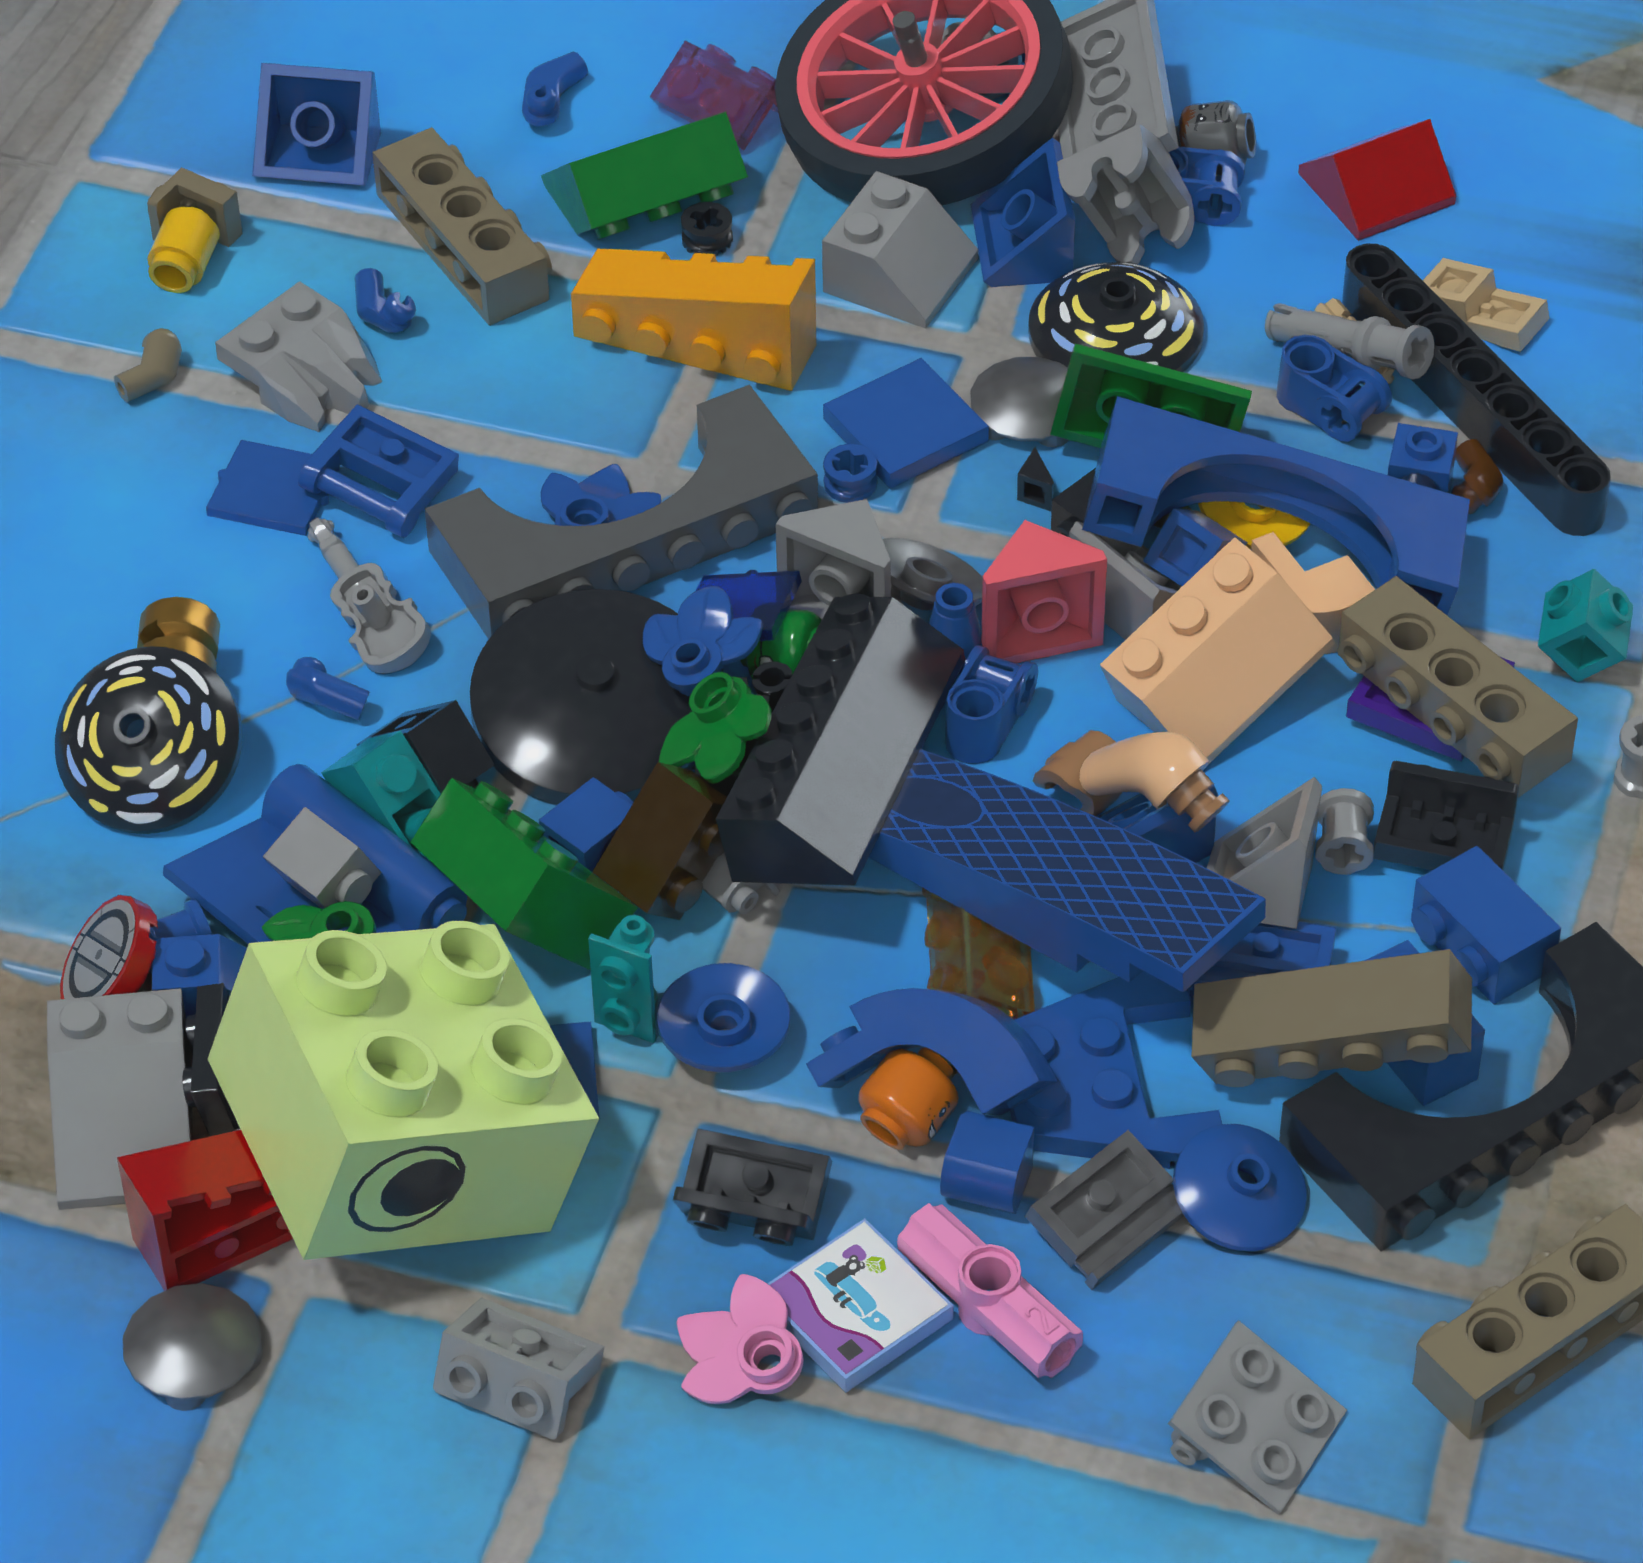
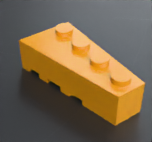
[571,248,817,391]

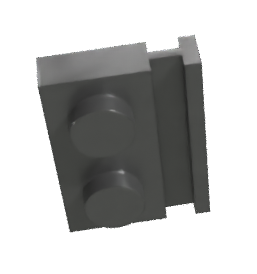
[1025,1130,1184,1290]

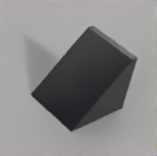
[1017,447,1054,511]

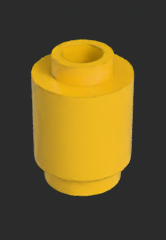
[147,207,220,293]

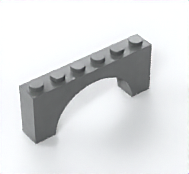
[425,384,818,639]

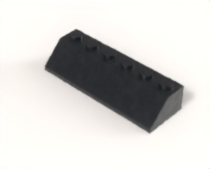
[716,593,966,886]

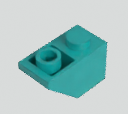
[321,730,441,861]

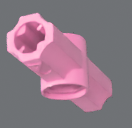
[897,1203,1083,1378]

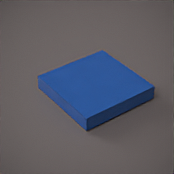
[823,358,989,489]

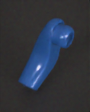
[522,51,588,126]

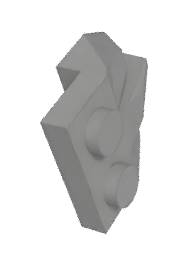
[215,281,382,432]

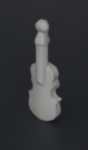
[307,517,431,674]

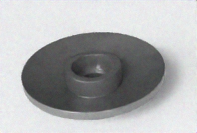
[883,538,983,610]

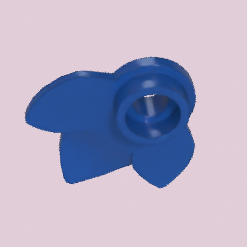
[540,464,661,526]
[643,586,763,696]

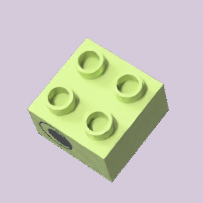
[208,921,599,1260]

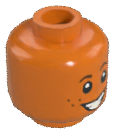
[858,1047,959,1150]

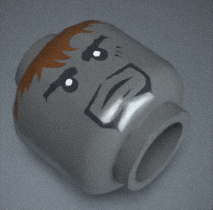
[1175,100,1256,176]

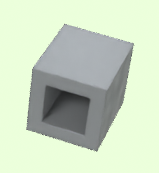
[263,807,382,909]

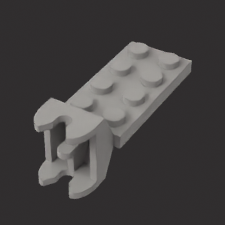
[1057,0,1194,265]

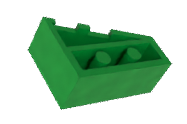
[410,778,638,970]

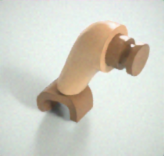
[1033,730,1230,833]

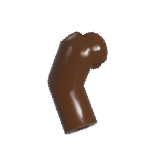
[1451,439,1503,514]

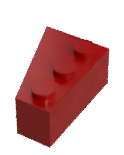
[117,1130,293,1291]

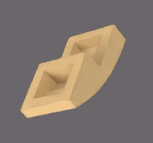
[1423,258,1550,352]

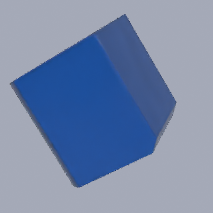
[940,1111,1034,1214]

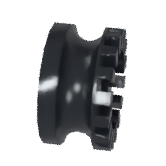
[681,201,733,256]

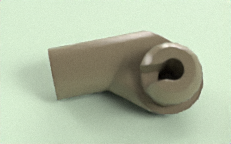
[114,328,182,402]

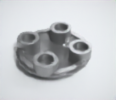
[970,357,1069,447]
[123,1283,263,1411]

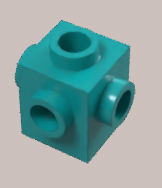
[1538,569,1633,682]

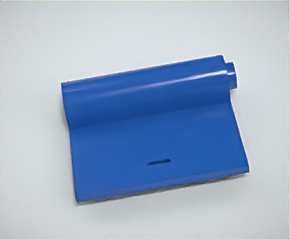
[163,764,467,944]

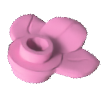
[676,1274,804,1404]

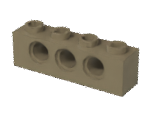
[372,127,552,326]
[1338,576,1578,798]
[1412,1203,1643,1440]

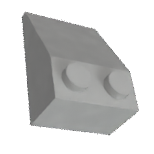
[47,988,193,1210]

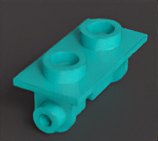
[588,915,658,1043]

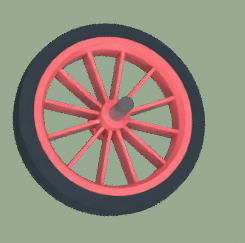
[775,0,1073,206]

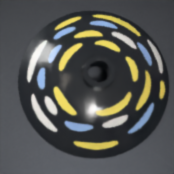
[1028,262,1204,372]
[55,646,242,834]

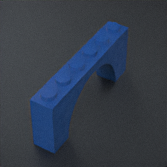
[1082,396,1470,615]

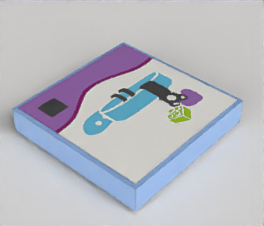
[767,1218,953,1393]

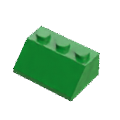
[541,112,748,240]
[1050,344,1252,448]

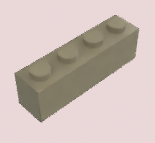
[1191,949,1472,1087]

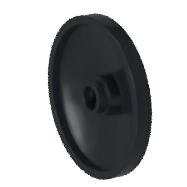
[470,589,696,805]

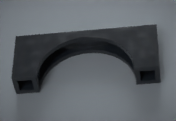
[1279,922,1643,1252]

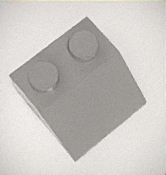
[822,171,978,329]

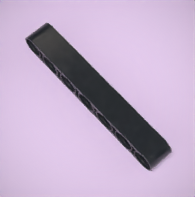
[1342,243,1611,536]

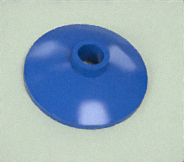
[657,963,790,1072]
[1173,1124,1307,1251]

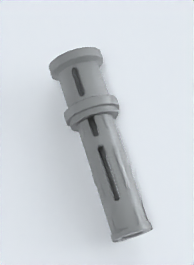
[1265,303,1434,379]

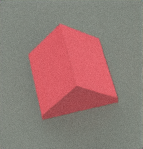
[982,520,1107,663]

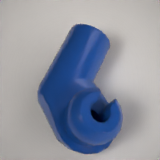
[354,268,416,333]

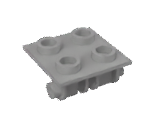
[1168,1320,1347,1514]

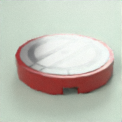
[60,895,158,999]

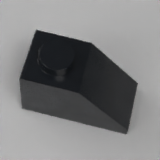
[356,700,495,793]

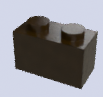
[593,762,727,920]

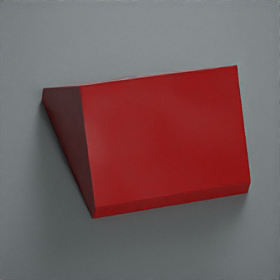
[1298,119,1456,241]

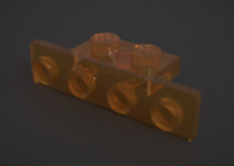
[922,887,1035,1080]

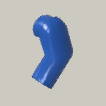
[286,657,370,720]

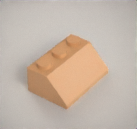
[1100,537,1335,765]

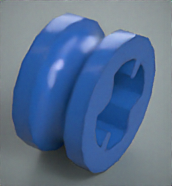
[823,443,878,503]

